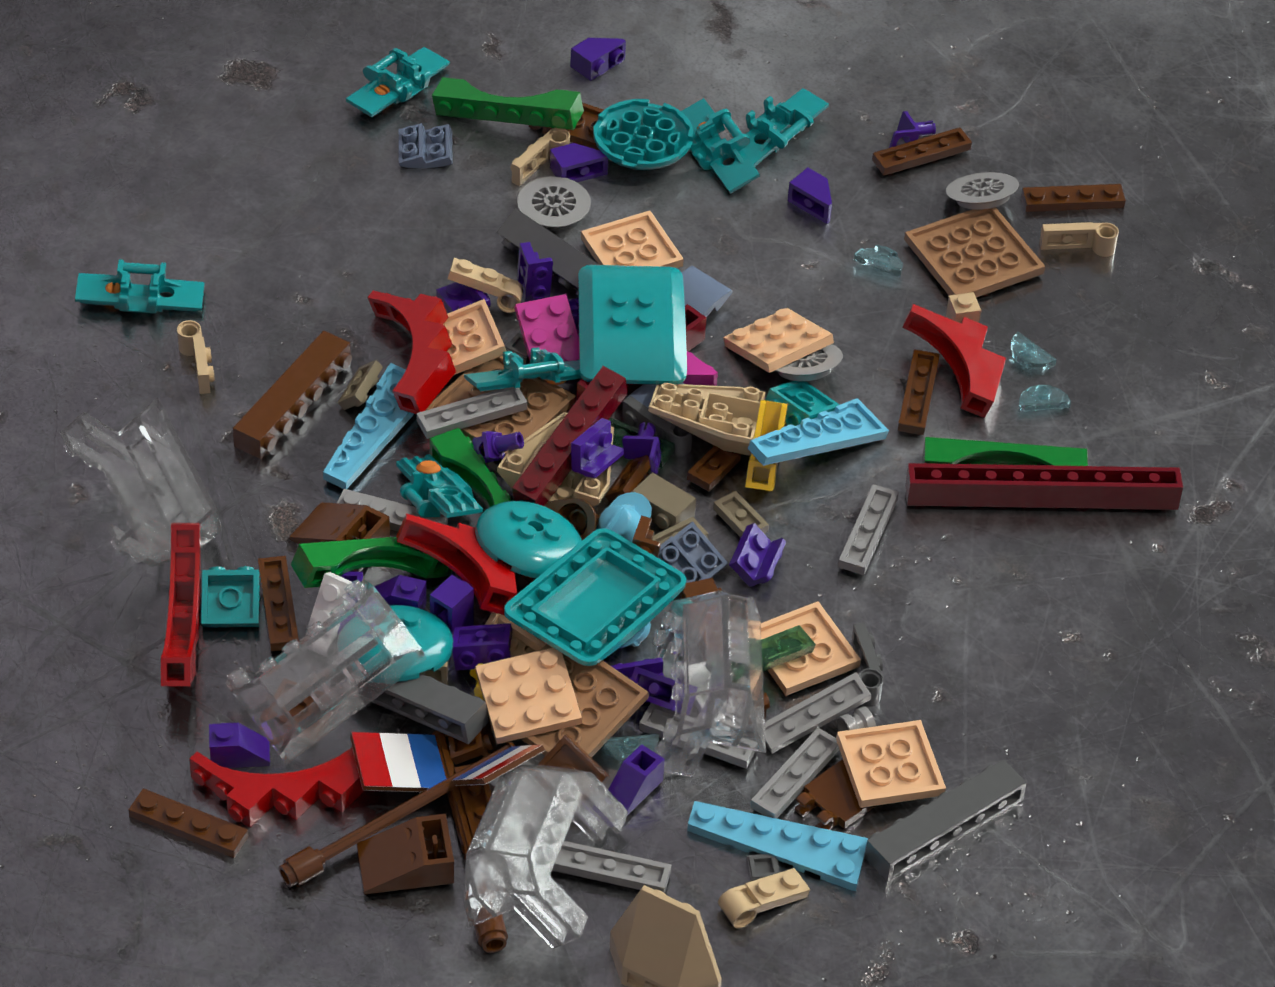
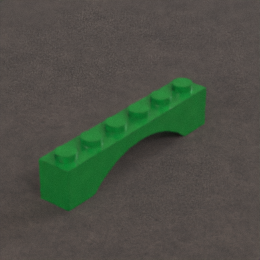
[432,77,584,130]
[430,428,511,507]
[922,437,1088,466]
[291,537,453,588]

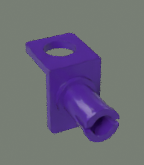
[889,111,936,148]
[622,422,661,475]
[472,431,524,463]

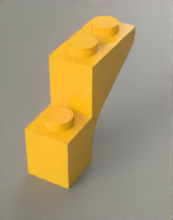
[745,400,788,491]

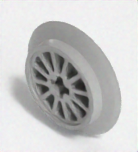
[946,172,1019,210]
[517,176,591,229]
[776,344,843,381]

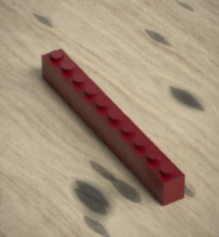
[905,463,1183,510]

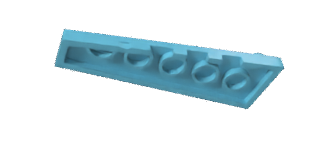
[323,363,414,489]
[748,398,889,466]
[687,801,868,891]

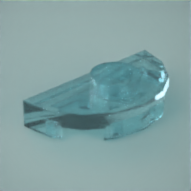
[853,245,903,277]
[1011,332,1057,370]
[1018,385,1071,412]
[602,734,659,764]

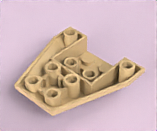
[648,383,766,456]
[497,412,614,507]
[610,885,722,987]

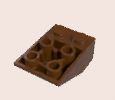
[289,502,390,572]
[357,814,454,894]

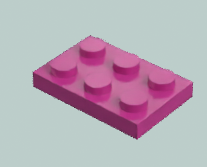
[514,294,579,362]

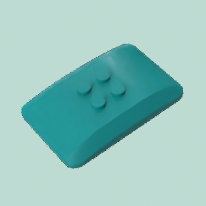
[578,265,687,385]
[504,528,687,666]

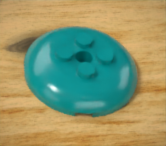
[593,99,693,170]
[475,501,582,578]
[338,605,453,681]

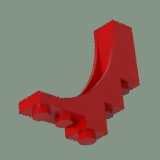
[367,290,456,414]
[161,523,201,686]
[189,747,365,828]

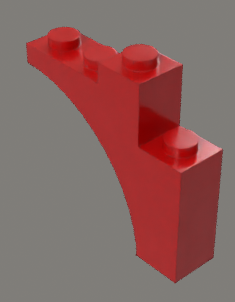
[902,304,1006,418]
[396,513,517,616]

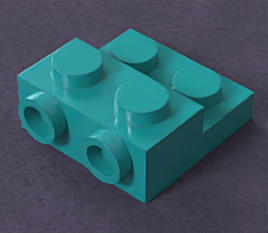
[766,381,840,426]
[201,566,260,627]

